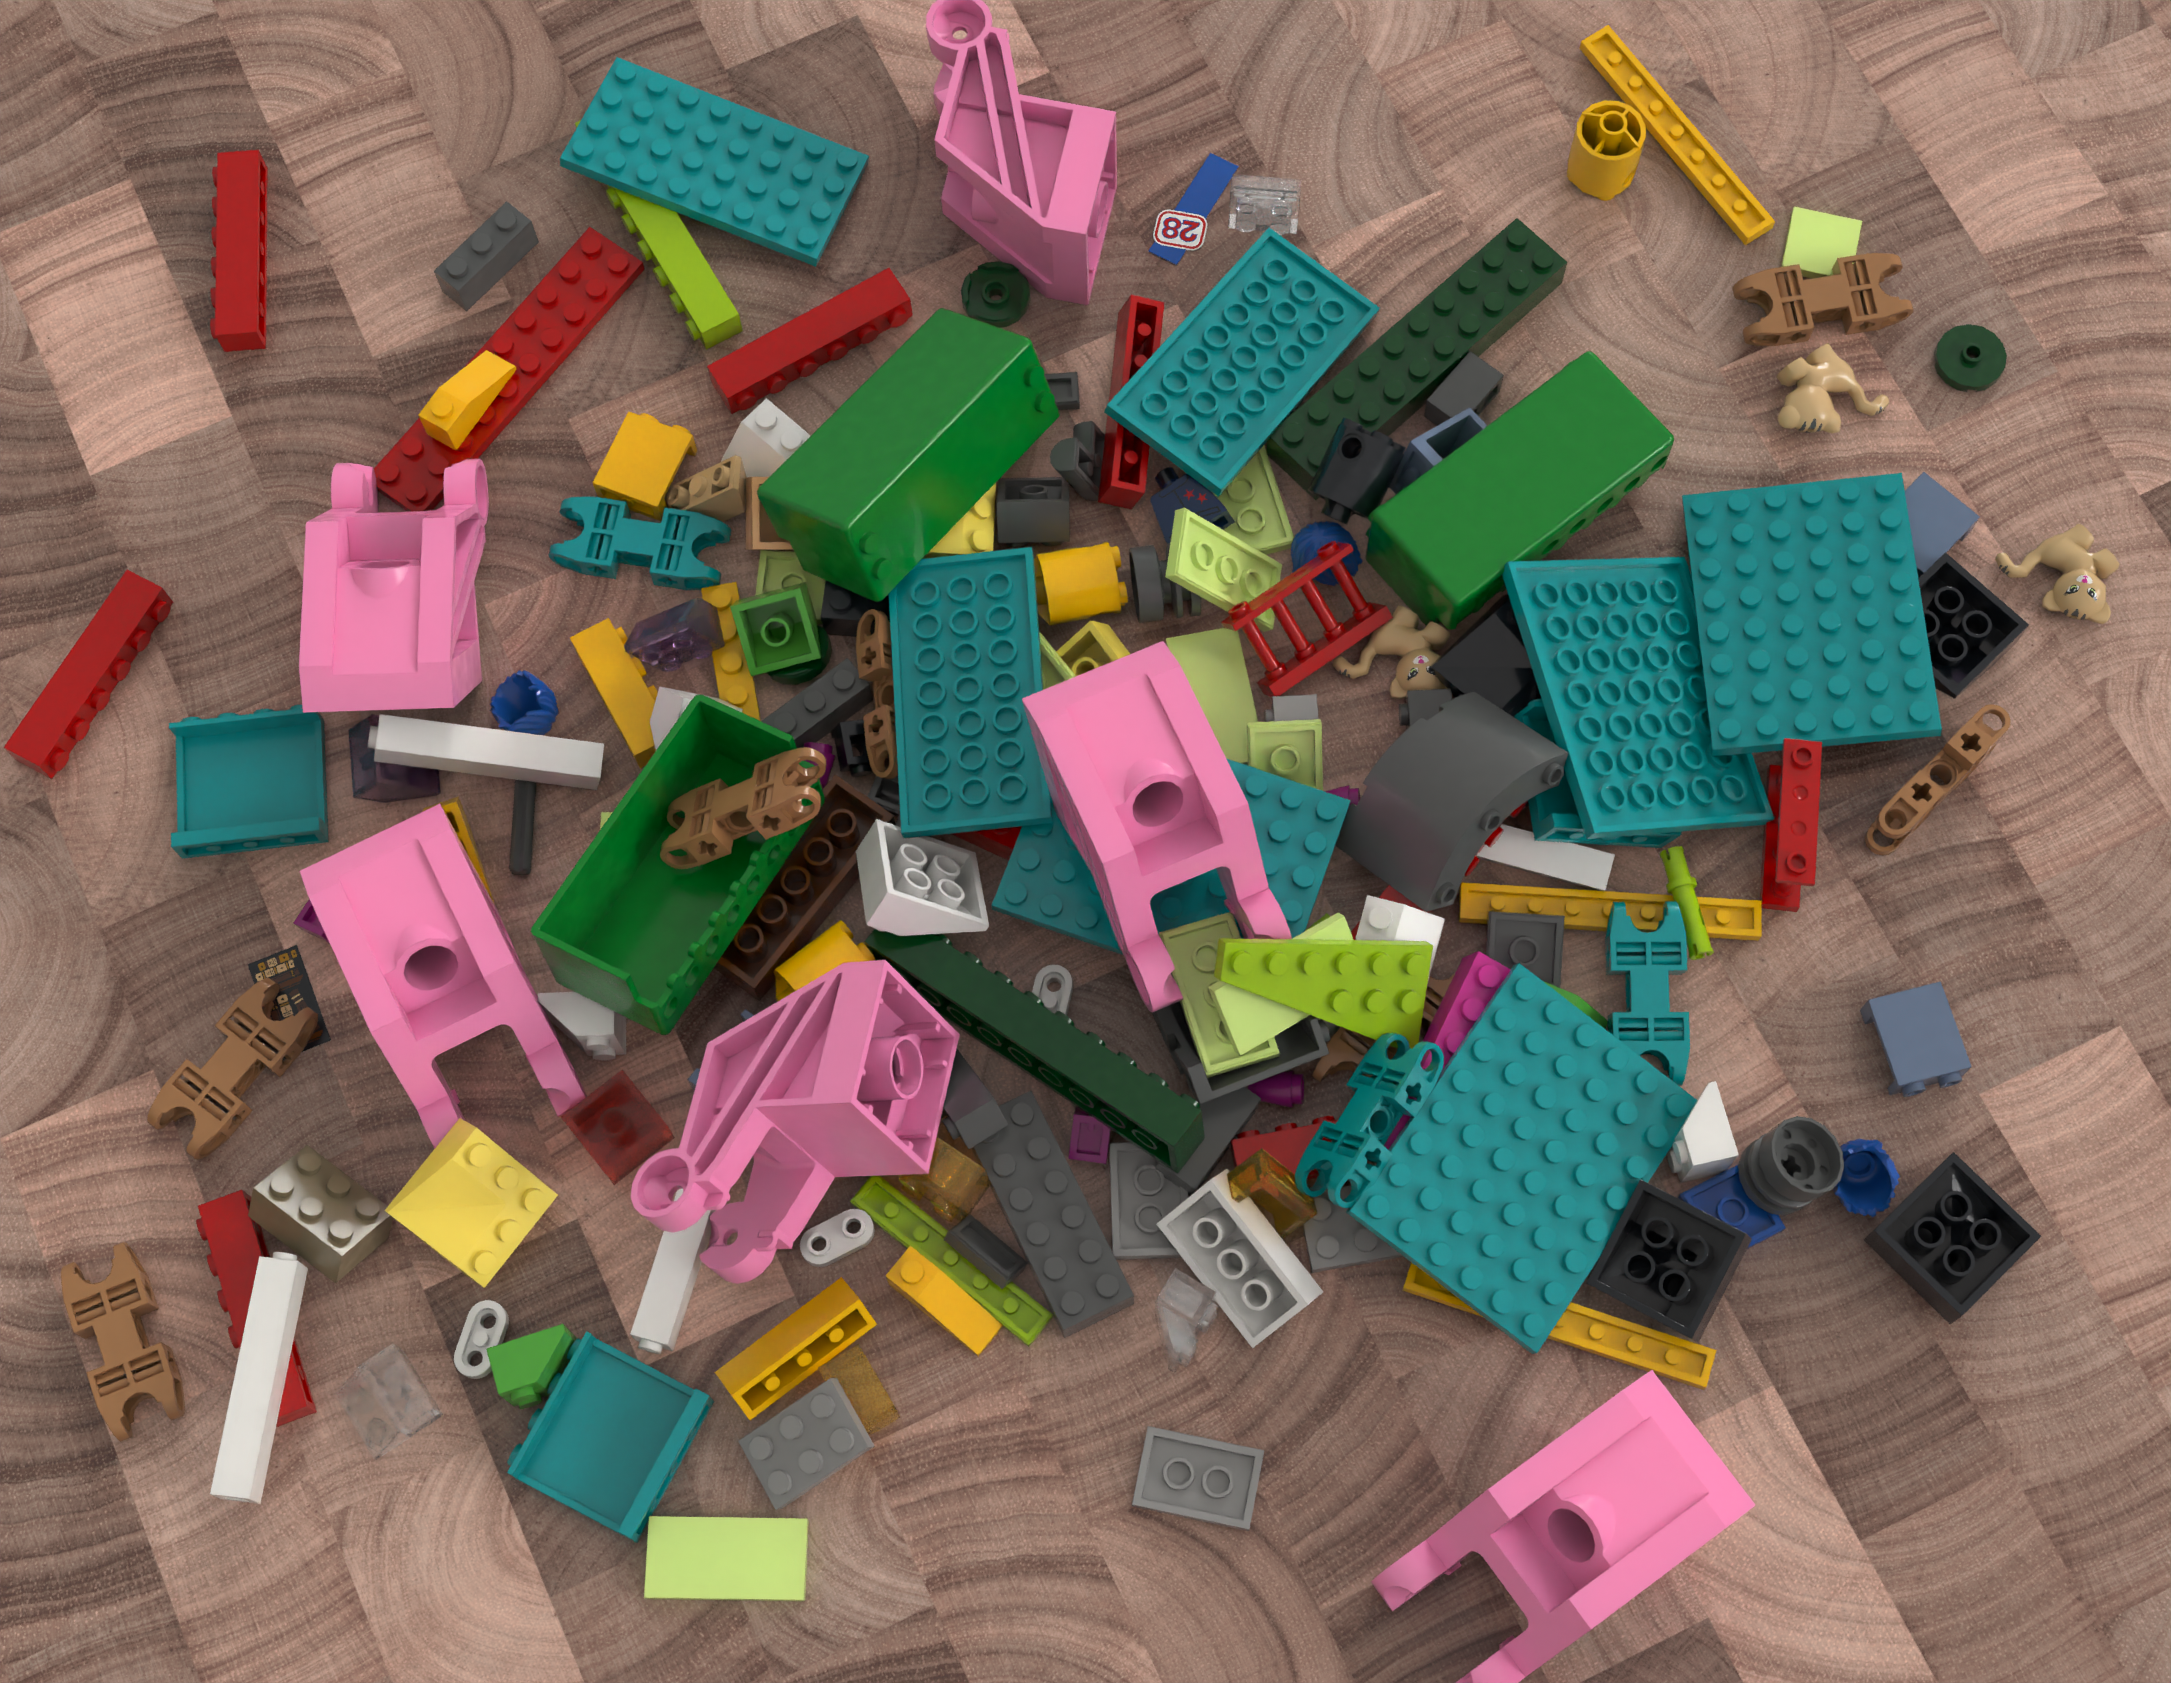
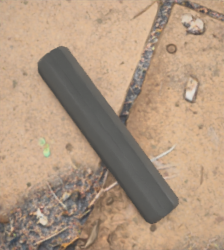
[509,780,536,875]

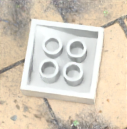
[856,819,989,936]

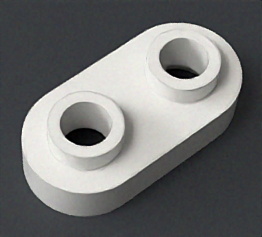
[1032,965,1073,1015]
[800,1209,875,1267]
[454,1300,509,1379]

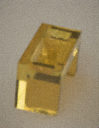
[1227,1148,1318,1238]
[818,1344,900,1436]

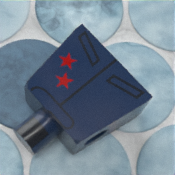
[1150,467,1235,544]

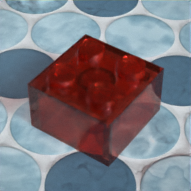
[561,1070,675,1185]

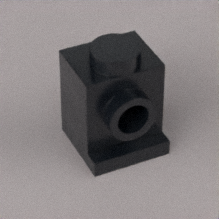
[831,719,878,777]

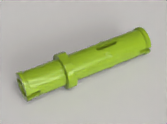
[1660,846,1714,960]

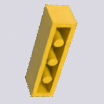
[570,618,658,768]
[715,1277,877,1420]

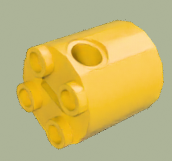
[1567,100,1646,201]
[1034,542,1128,626]
[773,920,875,1002]

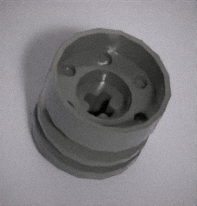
[1129,543,1202,623]
[1738,1116,1844,1216]

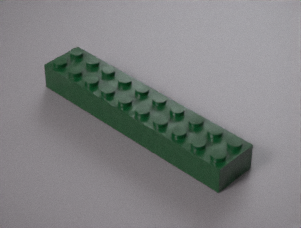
[1266,218,1567,500]
[864,929,1205,1174]

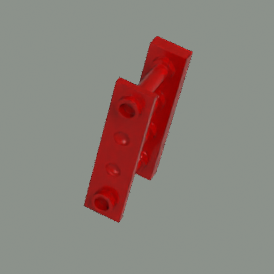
[1221,541,1393,697]
[1760,738,1822,912]

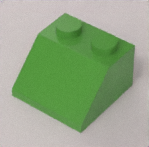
[730,582,822,676]
[486,1324,577,1409]

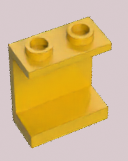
[593,411,697,521]

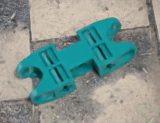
[549,496,732,590]
[1605,901,1690,1086]
[1295,1033,1444,1208]

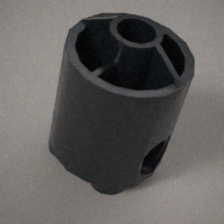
[1308,417,1406,525]

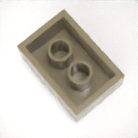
[248,1145,393,1283]

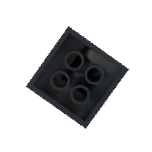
[1918,552,2029,699]
[1429,594,1542,718]
[1864,1152,2041,1324]
[1587,1179,1752,1343]

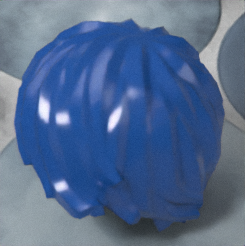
[1291,521,1363,586]
[490,670,559,736]
[1833,1139,1900,1217]

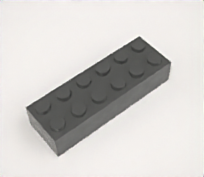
[971,1091,1134,1338]

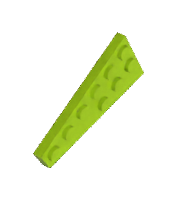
[1214,938,1433,1048]

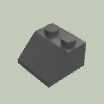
[997,477,1070,547]

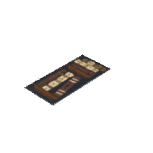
[248,945,331,1060]

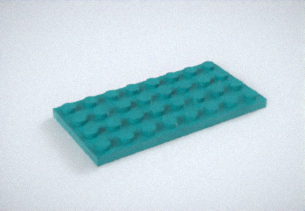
[560,57,869,267]
[1104,228,1380,497]
[889,547,1053,839]

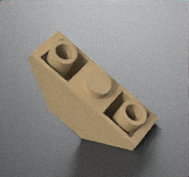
[667,455,747,522]

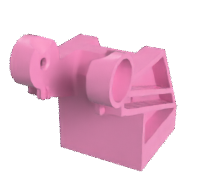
[926,0,1117,305]
[299,459,489,713]
[1022,641,1292,1013]
[300,804,589,1149]
[631,960,960,1284]
[1371,1370,1755,1683]

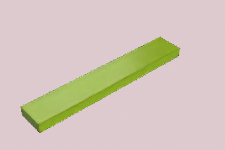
[850,1176,1053,1347]

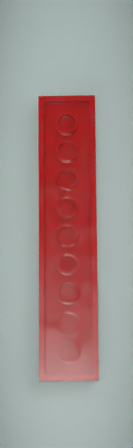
[374,227,645,512]

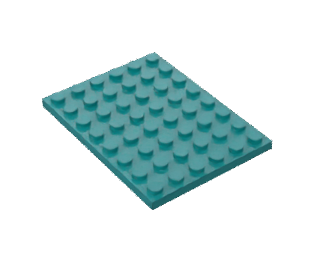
[1682,473,1942,756]
[1502,557,1774,839]
[991,758,1351,955]
[1346,963,1697,1354]

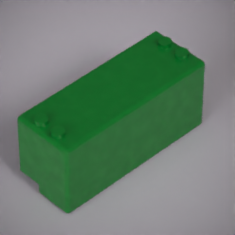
[757,308,1060,602]
[1365,351,1674,630]
[531,694,825,1035]

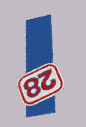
[1149,153,1239,265]

